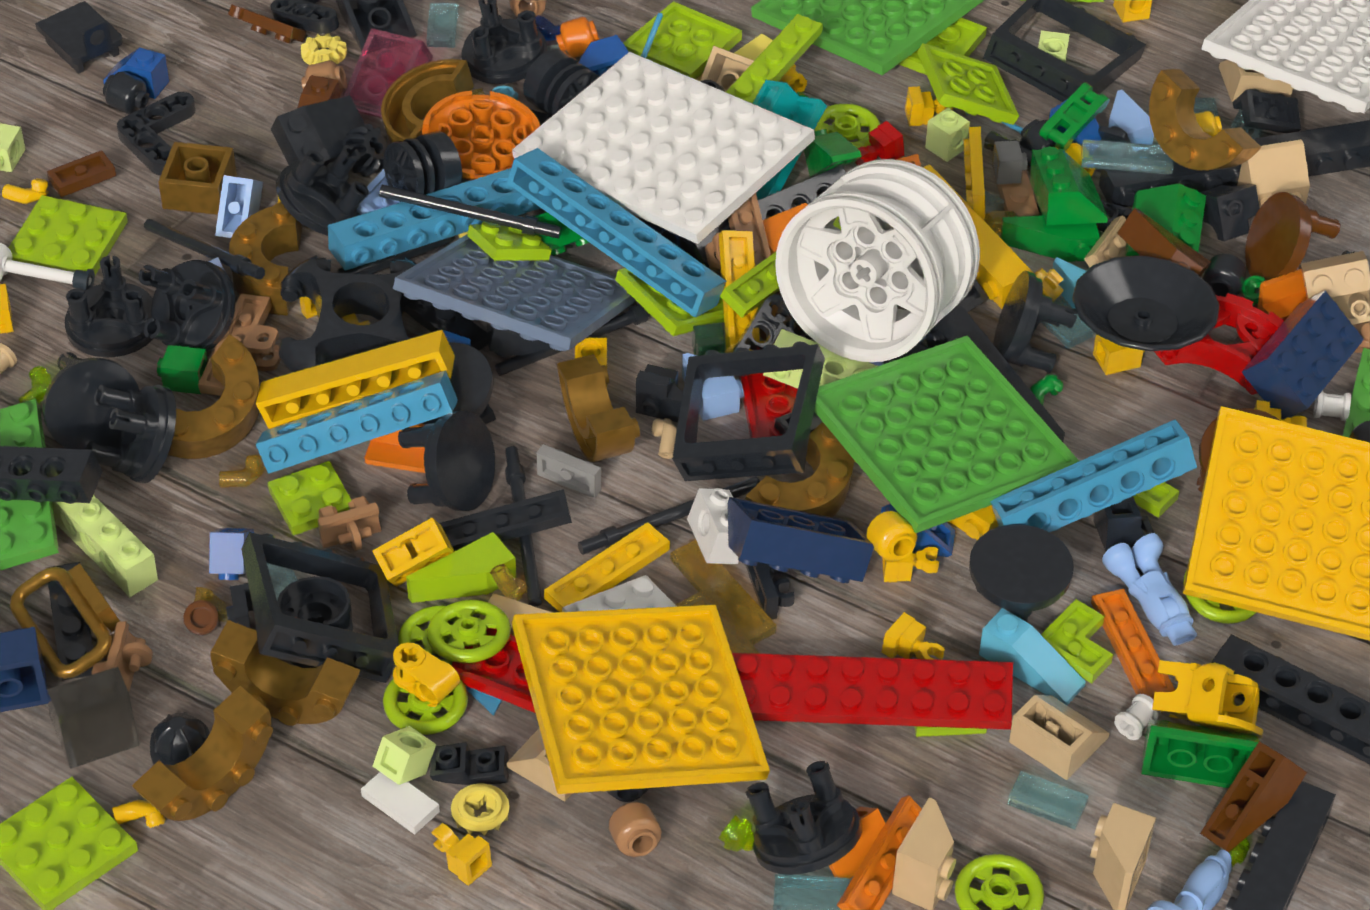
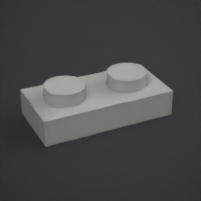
[536,444,601,498]

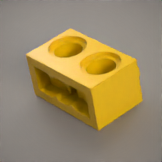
[372,518,455,587]

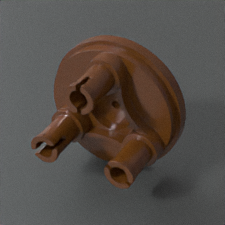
[1245,192,1341,281]

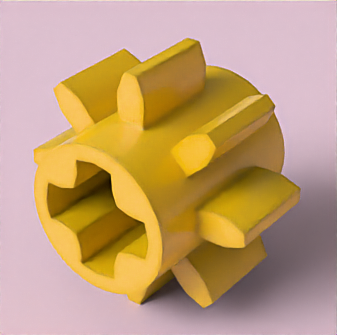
[1034,267,1064,302]

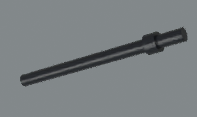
[379,185,562,239]
[144,219,265,280]
[495,304,652,376]
[505,446,542,607]
[578,476,760,555]

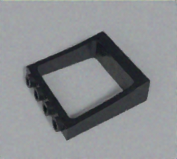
[983,0,1146,105]
[672,341,825,481]
[241,532,399,683]

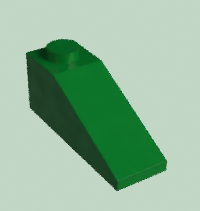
[804,129,862,177]
[1000,215,1100,262]

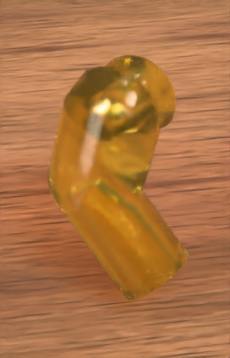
[219,455,265,488]
[490,564,527,601]

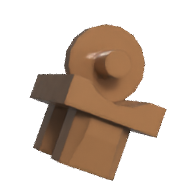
[318,496,381,551]
[92,621,153,693]

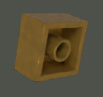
[158,142,237,215]

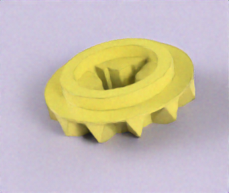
[301,33,347,65]
[451,783,509,836]

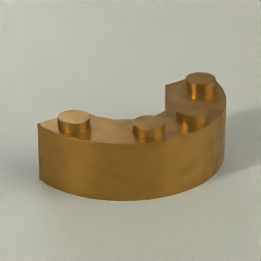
[381,59,474,144]
[1149,69,1261,170]
[229,202,302,316]
[168,334,260,459]
[557,354,640,462]
[745,422,854,517]
[210,620,360,726]
[131,686,273,821]

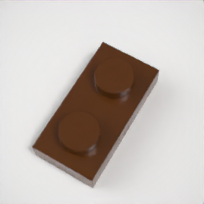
[47,150,116,197]

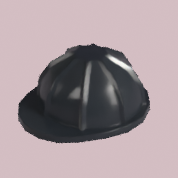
[150,712,210,765]

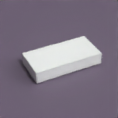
[361,772,440,835]

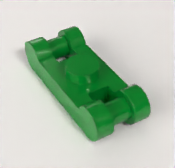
[1039,82,1110,151]

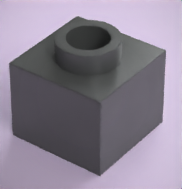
[992,140,1027,184]

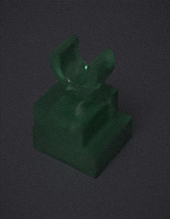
[692,322,725,356]

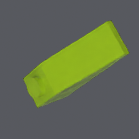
[406,532,516,603]

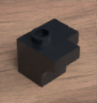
[1199,184,1260,241]
[636,364,683,423]
[1093,496,1154,551]

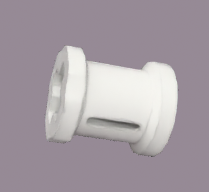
[1313,391,1351,421]
[1114,694,1161,740]

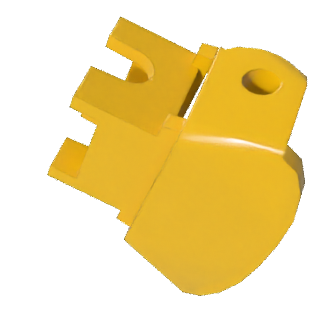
[1152,660,1264,739]

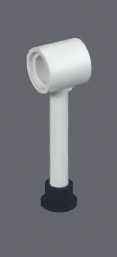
[0,243,95,290]

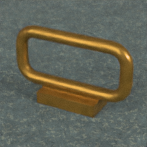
[10,563,121,679]

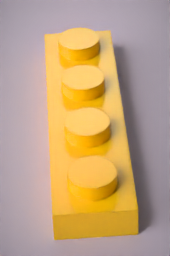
[963,126,986,220]
[719,230,760,349]
[544,522,670,612]

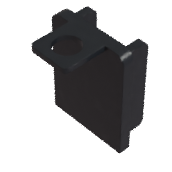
[35,1,123,74]

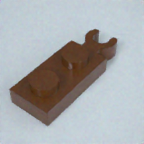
[228,4,306,44]

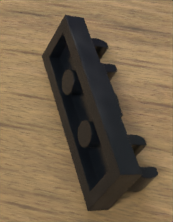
[745,562,795,621]

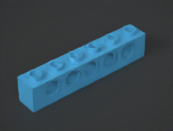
[256,370,458,474]
[990,419,1197,532]

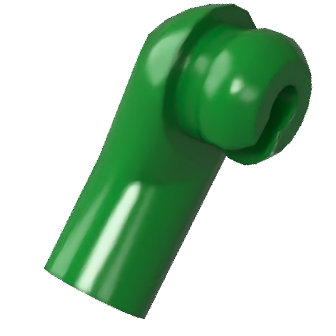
[1030,374,1064,405]

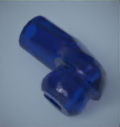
[535,15,561,41]

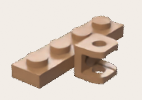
[705,193,771,271]
[198,294,281,396]

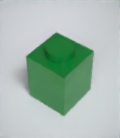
[157,345,208,394]

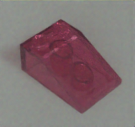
[343,28,433,118]

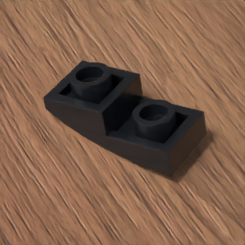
[430,742,509,785]

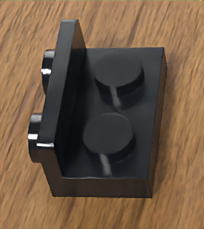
[1232,89,1301,133]

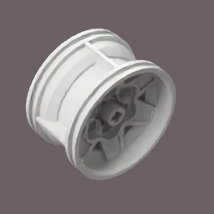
[776,159,980,362]

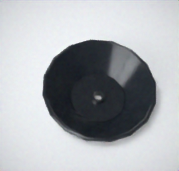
[1072,255,1220,352]

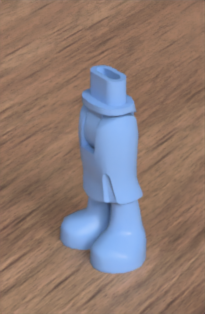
[1102,533,1197,646]
[1147,850,1232,910]

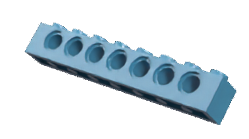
[507,148,726,318]
[328,168,540,270]

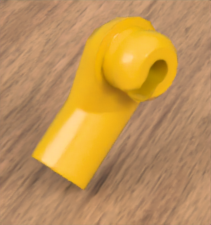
[2,178,49,204]
[112,800,166,828]

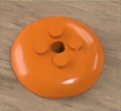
[422,91,541,180]

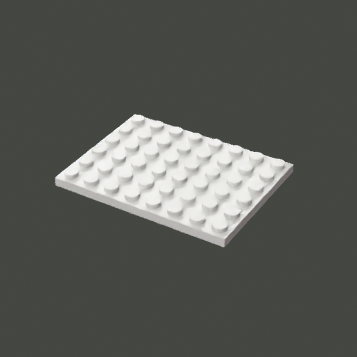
[1202,0,1370,113]
[512,52,815,244]

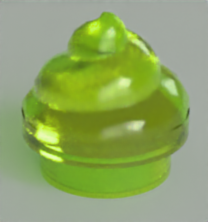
[718,815,754,852]

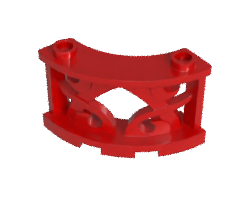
[1154,293,1284,395]

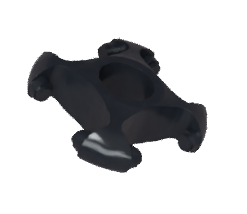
[279,255,433,372]

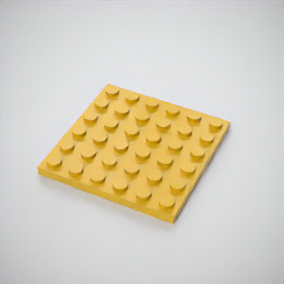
[1182,406,1370,641]
[512,605,770,794]

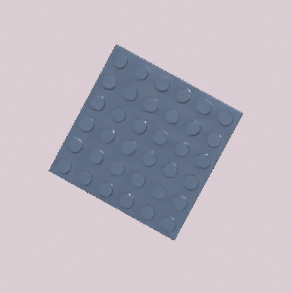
[393,234,636,351]

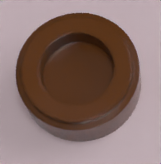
[183,600,220,636]

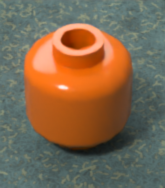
[556,16,600,58]

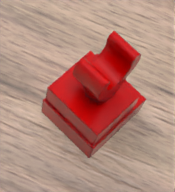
[855,121,905,166]

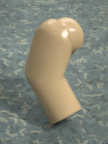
[652,418,677,459]

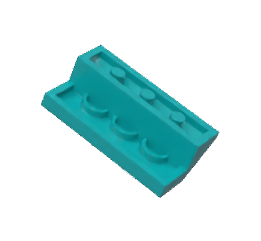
[753,80,827,200]

